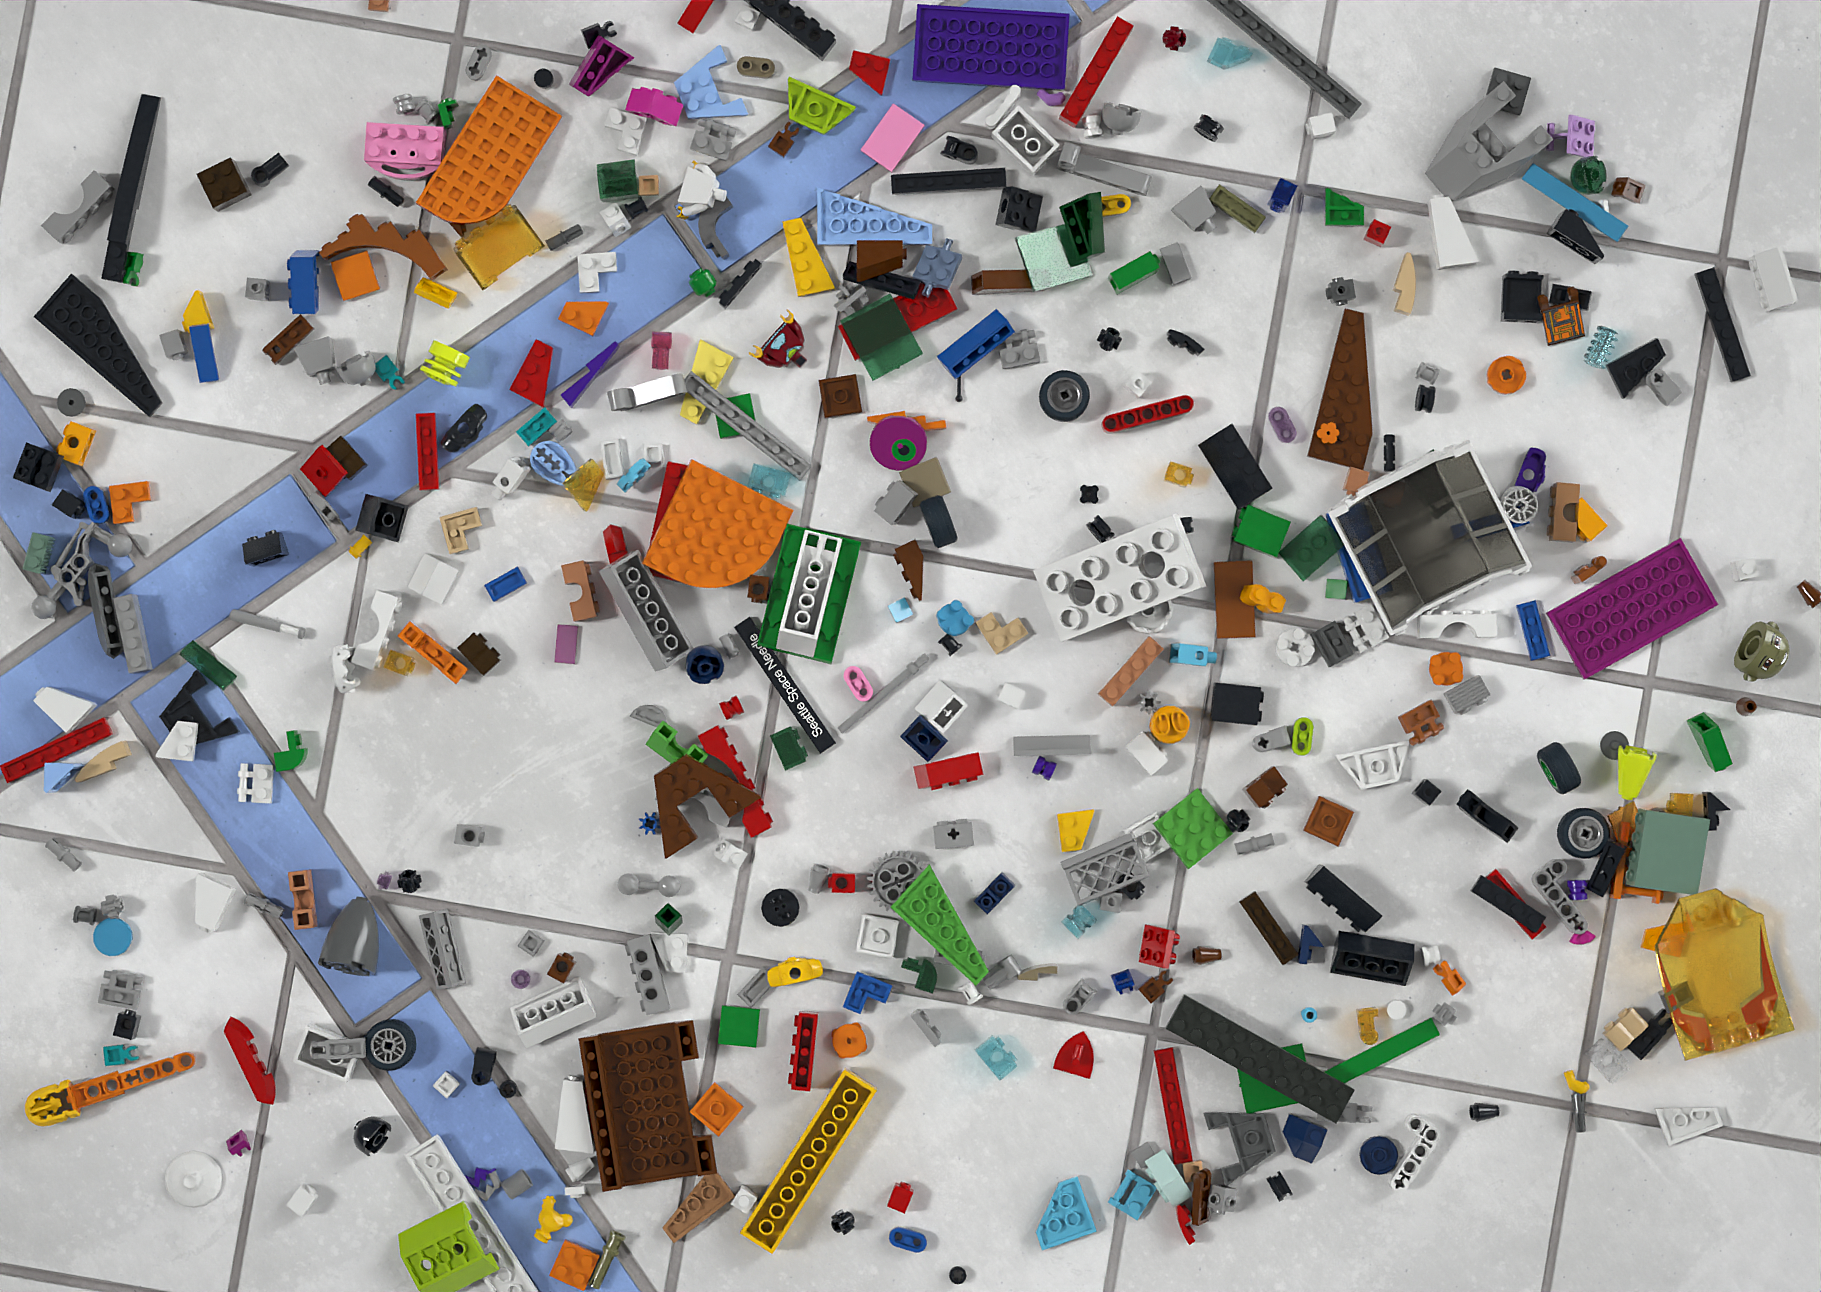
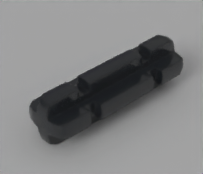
[1384,434,1395,472]

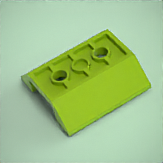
[398,1201,499,1292]

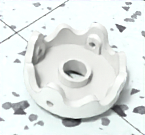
[1126,600,1173,634]
[329,644,361,693]

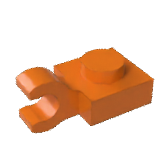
[1433,960,1466,996]

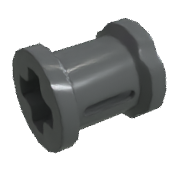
[73,906,97,925]

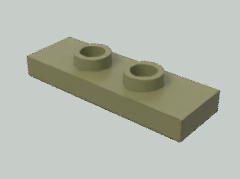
[1209,184,1266,233]

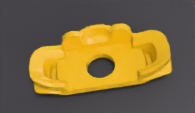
[767,957,823,987]

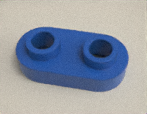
[83,486,110,524]
[889,1227,927,1253]

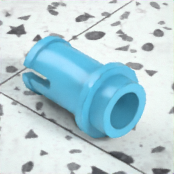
[1301,1007,1317,1023]

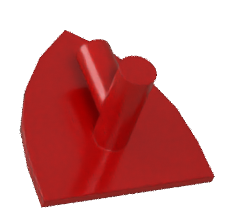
[1053,1031,1094,1079]

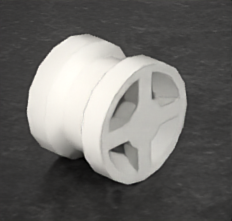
[1421,945,1440,966]

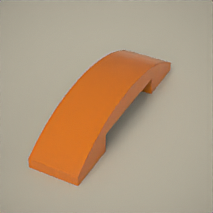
[398,621,469,684]

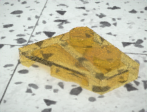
[562,458,604,512]

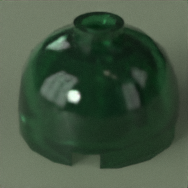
[1570,156,1607,195]

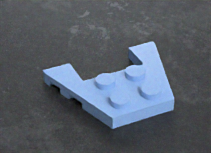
[674,45,748,119]

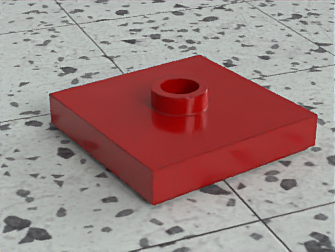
[300,445,348,497]

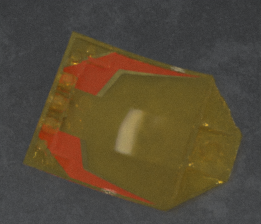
[1655,888,1795,1061]

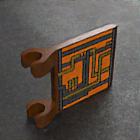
[1537,286,1585,346]

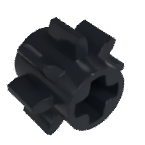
[1097,327,1122,351]
[1225,809,1250,833]
[397,869,422,893]
[831,1209,855,1235]

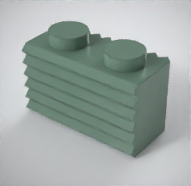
[22,532,55,575]

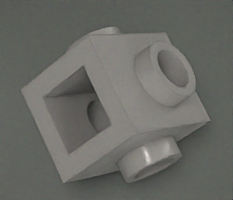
[1207,1184,1238,1215]

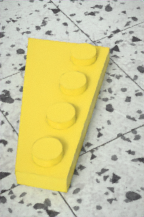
[680,339,734,425]

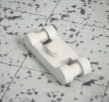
[985,85,1021,130]

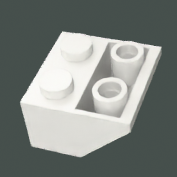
[914,680,968,734]

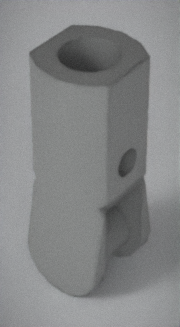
[307,490,340,524]

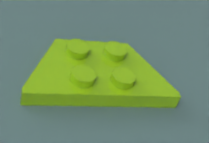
[788,77,856,135]

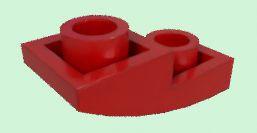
[677,0,714,33]
[1176,1204,1196,1245]

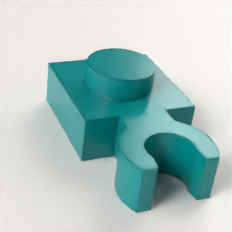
[375,355,405,390]
[103,1044,139,1066]

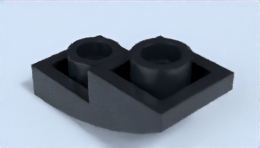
[1166,329,1205,356]

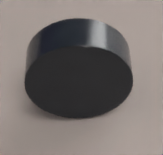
[534,68,554,89]

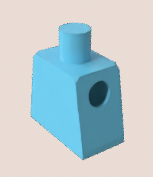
[1169,643,1217,666]

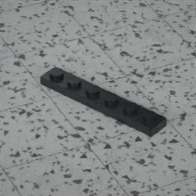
[891,168,1007,195]
[1694,267,1751,382]

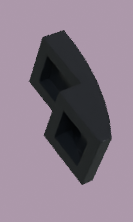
[1549,284,1592,311]

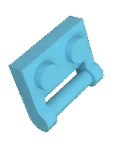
[1108,1169,1157,1220]

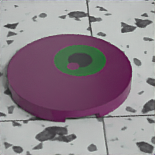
[870,415,927,471]

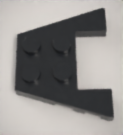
[159,669,240,744]

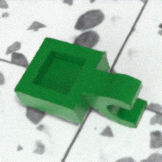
[122,251,144,287]

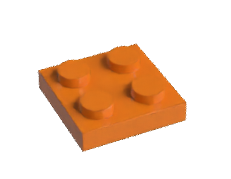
[690,1082,744,1137]
[549,1239,600,1291]

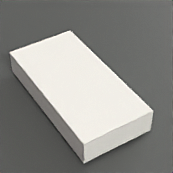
[599,438,624,480]

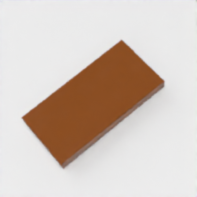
[1214,561,1256,639]

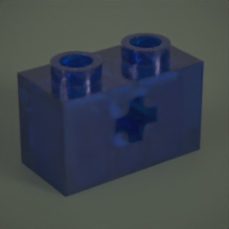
[1267,178,1298,213]

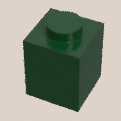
[655,903,683,936]

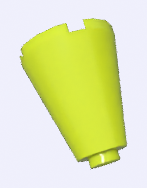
[1618,745,1657,800]

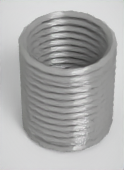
[501,1169,533,1200]

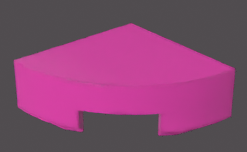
[1569,926,1596,945]

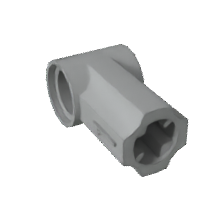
[983,954,1022,990]

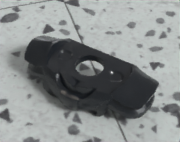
[441,404,487,453]

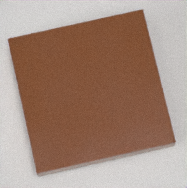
[1303,796,1354,847]

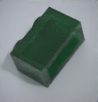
[770,726,808,771]

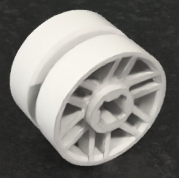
[1500,486,1538,523]

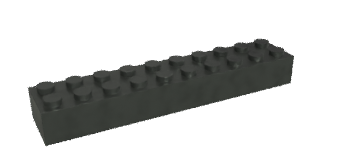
[1165,994,1355,1124]

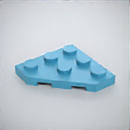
[1036,1176,1096,1250]

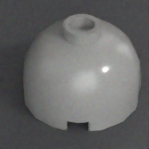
[1102,103,1142,135]
[336,351,376,386]

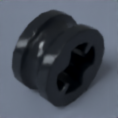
[499,1080,517,1098]
[949,1266,967,1284]

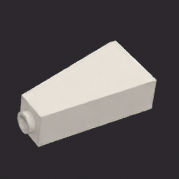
[1427,194,1478,270]
[555,1075,595,1154]

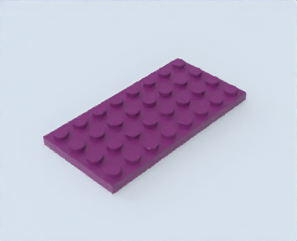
[1546,538,1718,680]

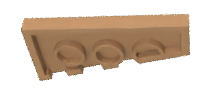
[662,1171,735,1243]

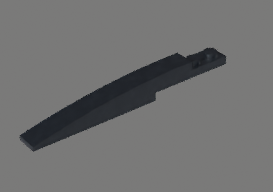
[101,94,161,283]

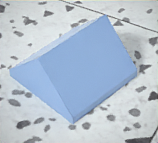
[44,763,84,793]

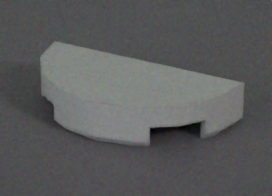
[630,705,667,727]

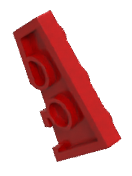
[509,339,554,408]

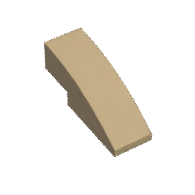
[1392,252,1416,316]
[75,741,132,783]

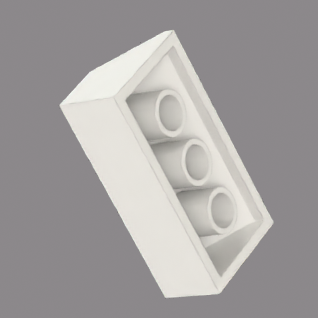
[510,977,597,1048]

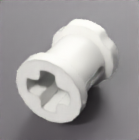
[959,981,983,1005]

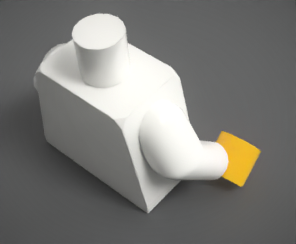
[676,161,727,220]

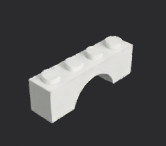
[351,590,402,670]
[1417,610,1497,639]

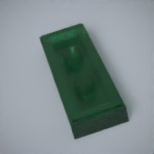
[179,640,237,691]

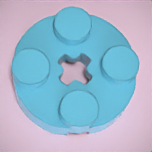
[617,458,651,493]

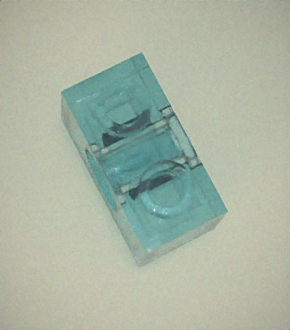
[748,464,791,499]
[975,1035,1018,1080]

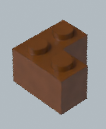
[1242,766,1288,809]

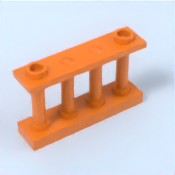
[1610,821,1664,904]

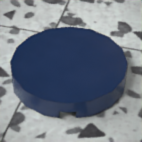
[1359,1136,1398,1175]

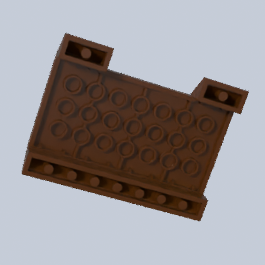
[578,1020,717,1192]

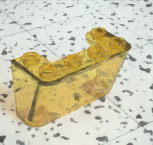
[453,204,545,290]

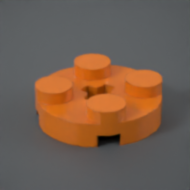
[1487,356,1526,395]

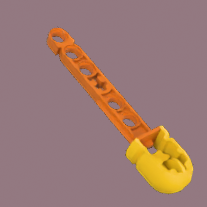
[25,1052,196,1127]

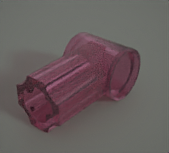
[651,331,672,370]

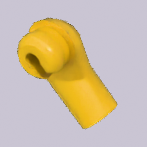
[1564,1070,1590,1094]

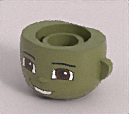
[1734,621,1790,682]

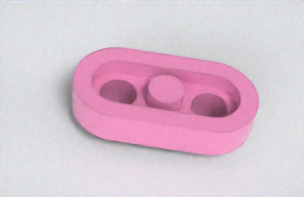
[844,666,873,702]

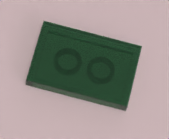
[1279,515,1345,581]

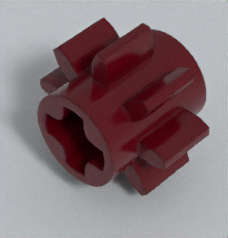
[1162,26,1186,51]

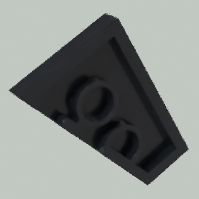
[1605,338,1666,399]

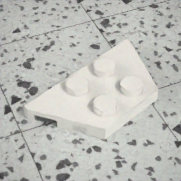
[1335,740,1409,789]

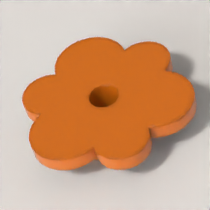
[1317,422,1339,444]

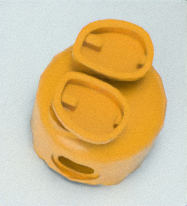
[1149,706,1190,744]

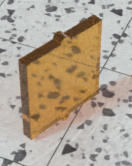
[1607,801,1638,845]

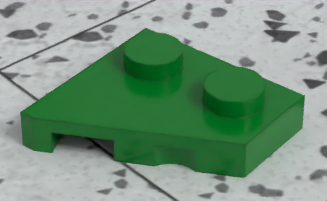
[1325,188,1364,226]

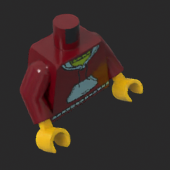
[749,309,807,368]

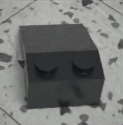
[1547,209,1604,264]

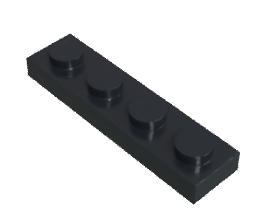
[843,261,921,300]
[1470,875,1546,933]

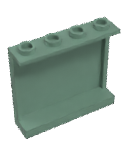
[1625,808,1710,896]

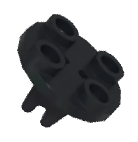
[761,888,800,927]

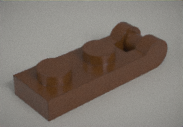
[262,314,314,365]
[1191,1168,1211,1226]

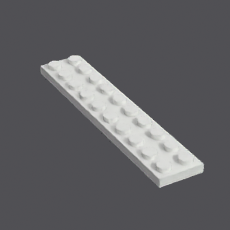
[404,1134,538,1292]

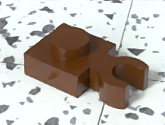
[768,122,799,158]
[1138,970,1173,1004]

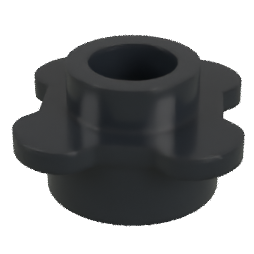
[1080,485,1099,504]

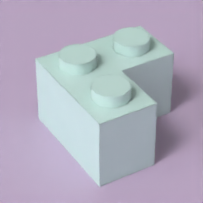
[1145,1149,1192,1208]

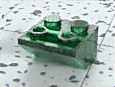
[597,159,640,203]

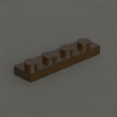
[1239,891,1299,965]

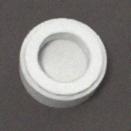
[1386,1000,1406,1020]

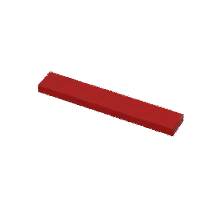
[0,717,113,783]
[1153,1047,1193,1165]

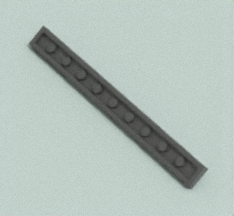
[1207,0,1362,119]

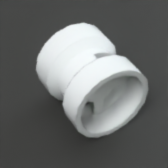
[1082,115,1103,139]

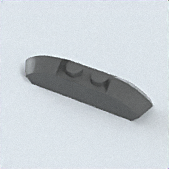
[88,563,124,659]

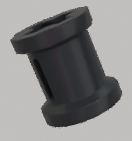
[624,196,648,220]
[938,634,963,656]

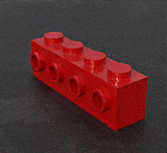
[788,1011,819,1092]

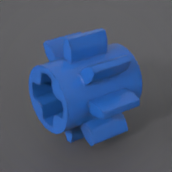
[639,812,661,835]

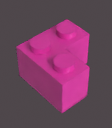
[625,87,683,126]

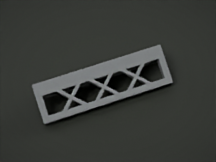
[1013,735,1092,756]
[419,908,466,990]

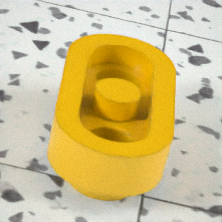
[1101,194,1131,217]

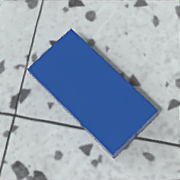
[484,566,527,602]

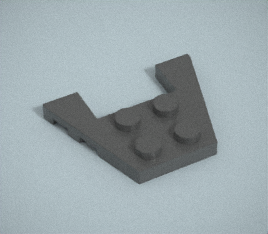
[1203,1112,1276,1186]

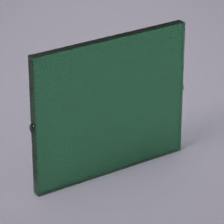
[1015,224,1093,292]
[840,294,923,381]

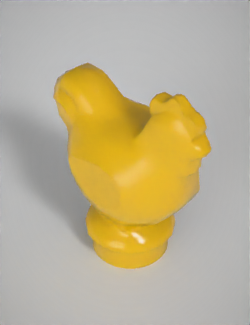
[534,1195,573,1244]

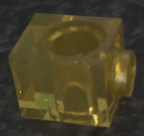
[1163,461,1194,488]
[384,649,416,676]

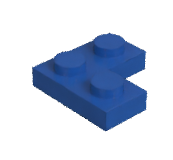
[843,971,893,1014]

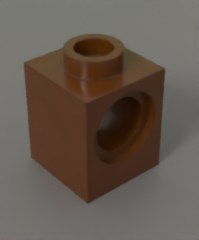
[747,574,770,604]
[547,952,576,984]

